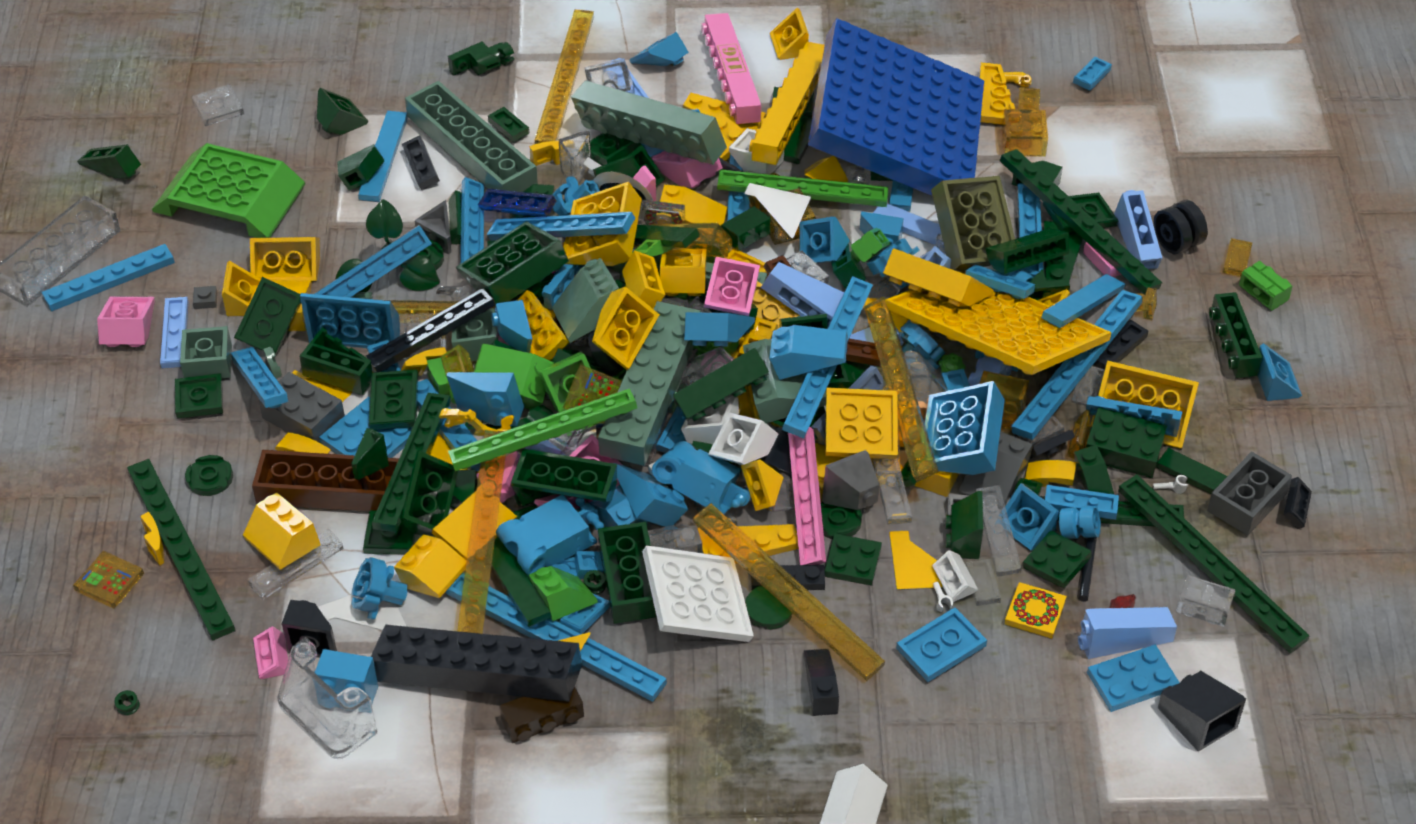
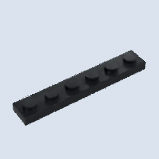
[366,288,495,372]

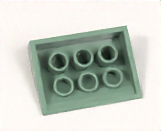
[552,258,619,343]
[743,339,826,423]

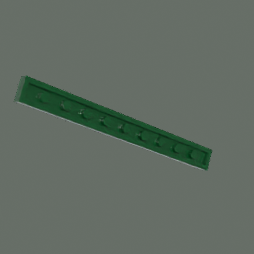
[1000,149,1162,295]
[127,459,236,641]
[1118,474,1310,653]

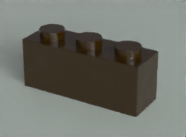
[499,687,584,743]

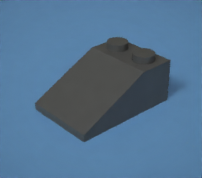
[958,432,1033,511]

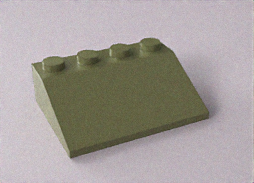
[931,176,1015,272]

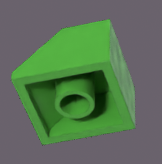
[528,566,598,621]

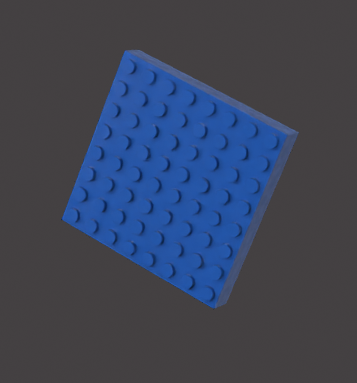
[808,18,984,196]

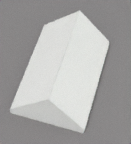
[820,764,888,824]

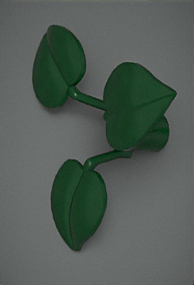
[335,199,440,292]

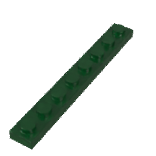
[372,393,451,532]

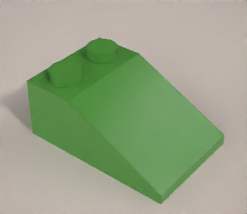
[474,344,554,410]
[537,352,603,436]

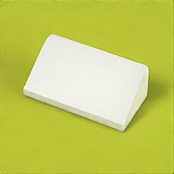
[932,550,978,602]

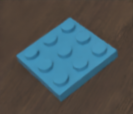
[319,397,413,458]

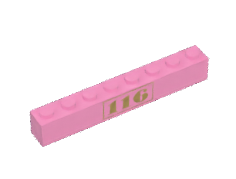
[701,13,761,124]

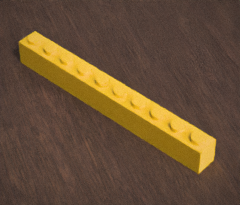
[749,41,825,165]

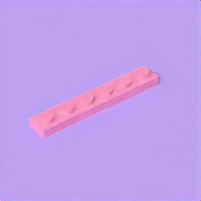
[788,427,826,565]

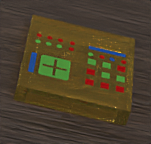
[563,364,622,424]
[73,551,144,608]

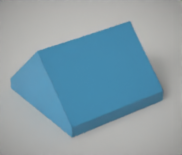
[799,217,850,265]
[1258,343,1302,401]
[995,483,1059,551]

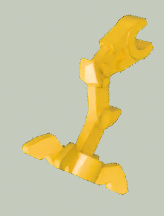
[439,408,514,460]

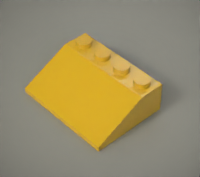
[564,182,642,266]
[883,248,994,307]
[1090,361,1199,449]

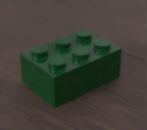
[1086,407,1167,478]

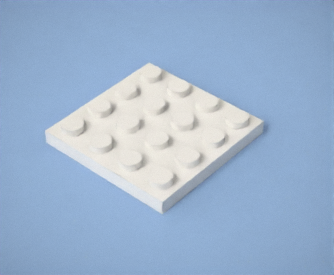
[642,546,754,642]

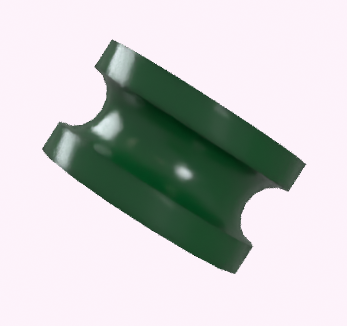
[583,570,606,595]
[114,690,140,716]

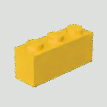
[622,250,665,309]

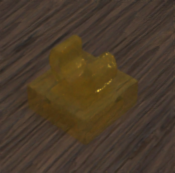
[1136,288,1157,320]

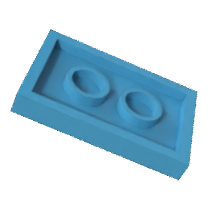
[896,607,987,682]
[1087,644,1180,712]

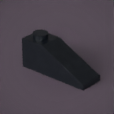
[804,649,839,716]

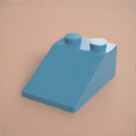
[684,312,755,347]
[769,325,848,380]
[446,372,524,426]
[614,463,688,528]

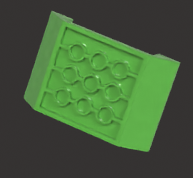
[152,143,305,238]

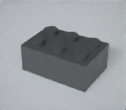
[258,372,345,443]
[1207,451,1292,536]

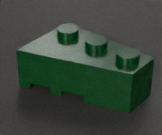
[300,327,373,395]

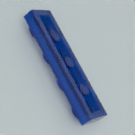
[478,189,557,217]

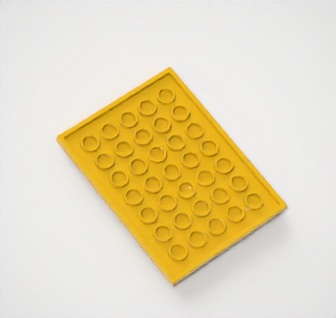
[884,271,1111,375]

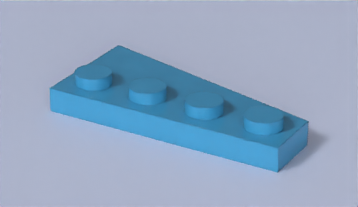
[1086,396,1183,437]

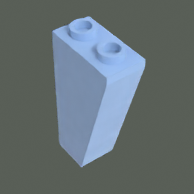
[1114,190,1162,270]
[761,262,845,327]
[1078,607,1177,659]

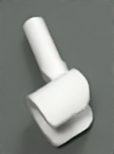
[1153,475,1188,494]
[933,582,953,612]

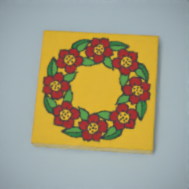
[1004,582,1067,639]

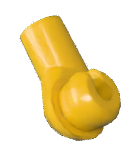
[1004,72,1032,88]

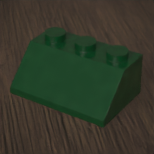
[401,451,458,537]

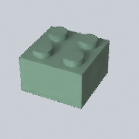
[452,308,498,362]
[180,326,232,378]

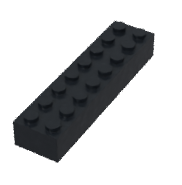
[371,624,583,701]

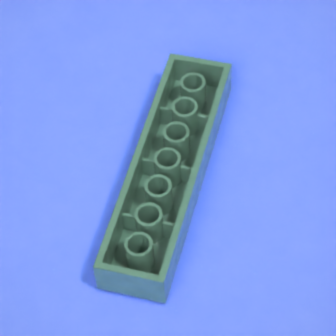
[571,80,727,165]
[405,81,538,203]
[598,301,701,466]

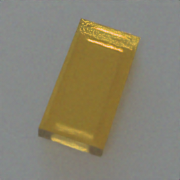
[1223,238,1253,277]

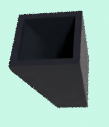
[1158,671,1246,752]

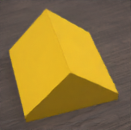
[770,7,809,60]
[222,261,261,316]

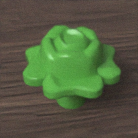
[938,353,966,373]

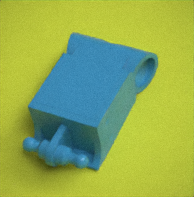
[652,441,750,516]
[496,495,604,577]

